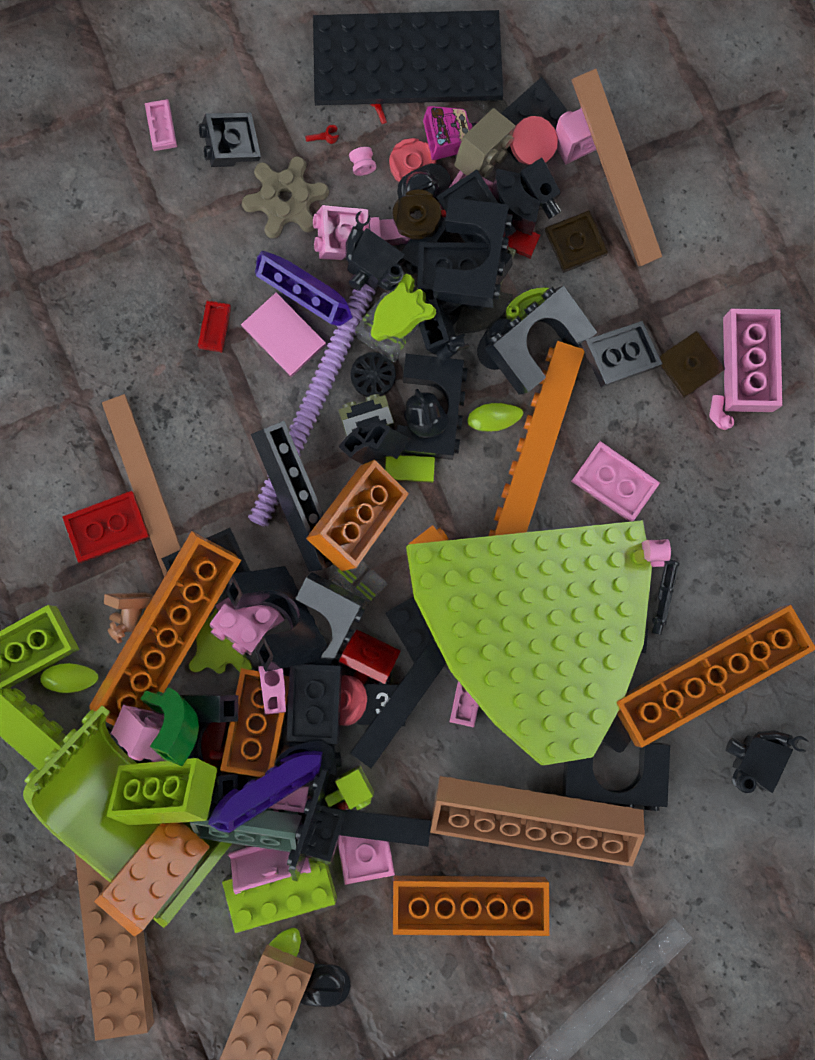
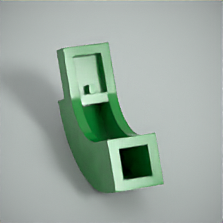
[140,687,199,766]

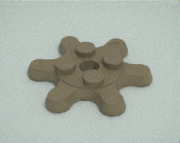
[242,157,329,239]

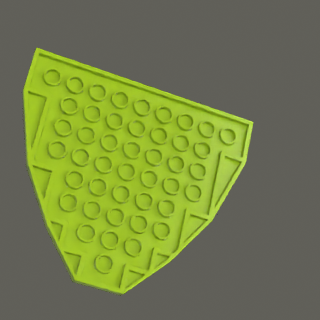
[406,520,652,765]

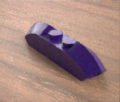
[255,251,353,326]
[208,751,322,833]

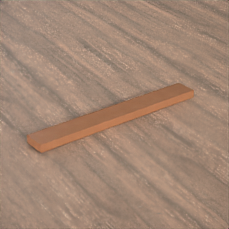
[571,69,663,266]
[102,394,181,577]

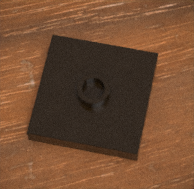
[544,210,608,273]
[659,331,725,398]

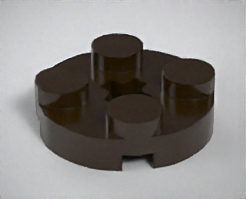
[392,190,442,239]

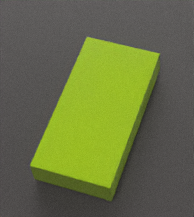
[385,455,435,483]

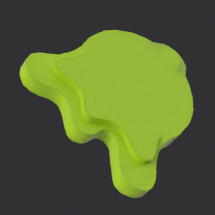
[371,274,436,341]
[189,609,252,674]

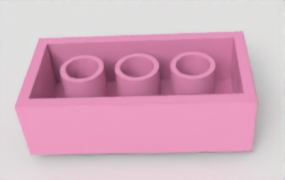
[723,309,782,412]

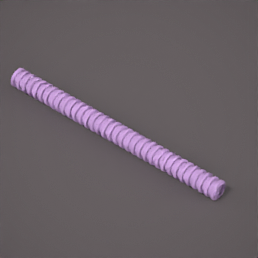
[248,284,376,527]

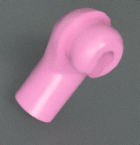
[709,395,734,430]

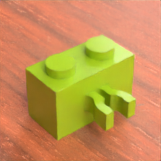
[325,765,374,810]

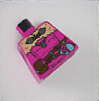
[423,106,478,160]

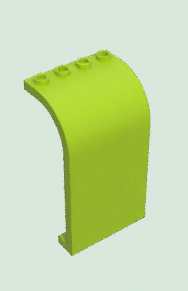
[23,706,232,928]

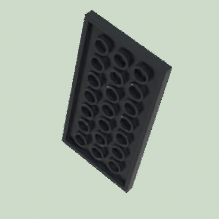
[313,10,503,106]

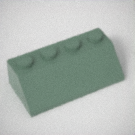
[190,803,303,852]

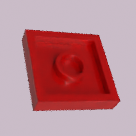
[339,629,401,684]

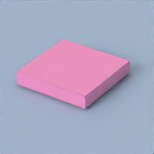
[338,836,395,885]

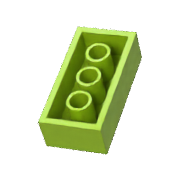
[0,605,80,689]
[0,688,66,771]
[107,758,217,825]
[222,858,337,933]

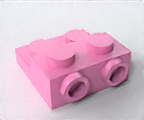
[313,205,369,260]
[210,599,280,655]

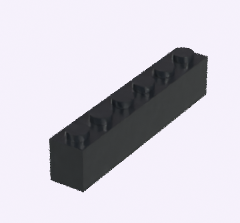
[251,421,333,572]

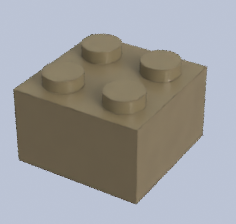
[454,108,516,178]

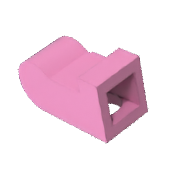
[370,217,411,246]
[642,539,671,567]
[259,666,286,714]

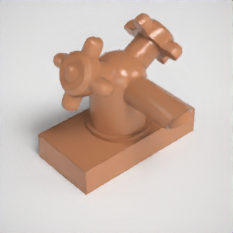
[104,592,154,644]

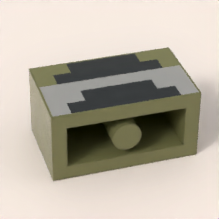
[338,394,394,437]

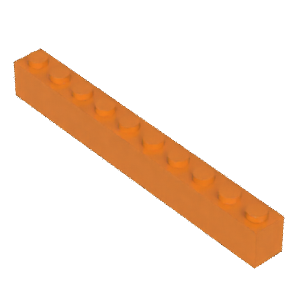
[488,341,584,536]

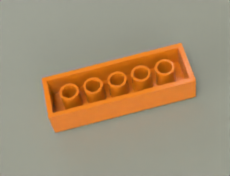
[393,876,549,936]

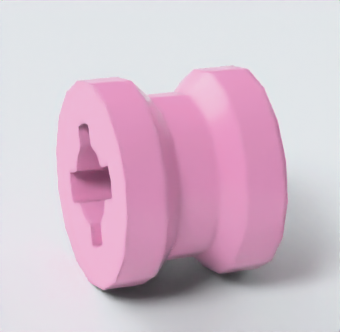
[349,147,376,176]

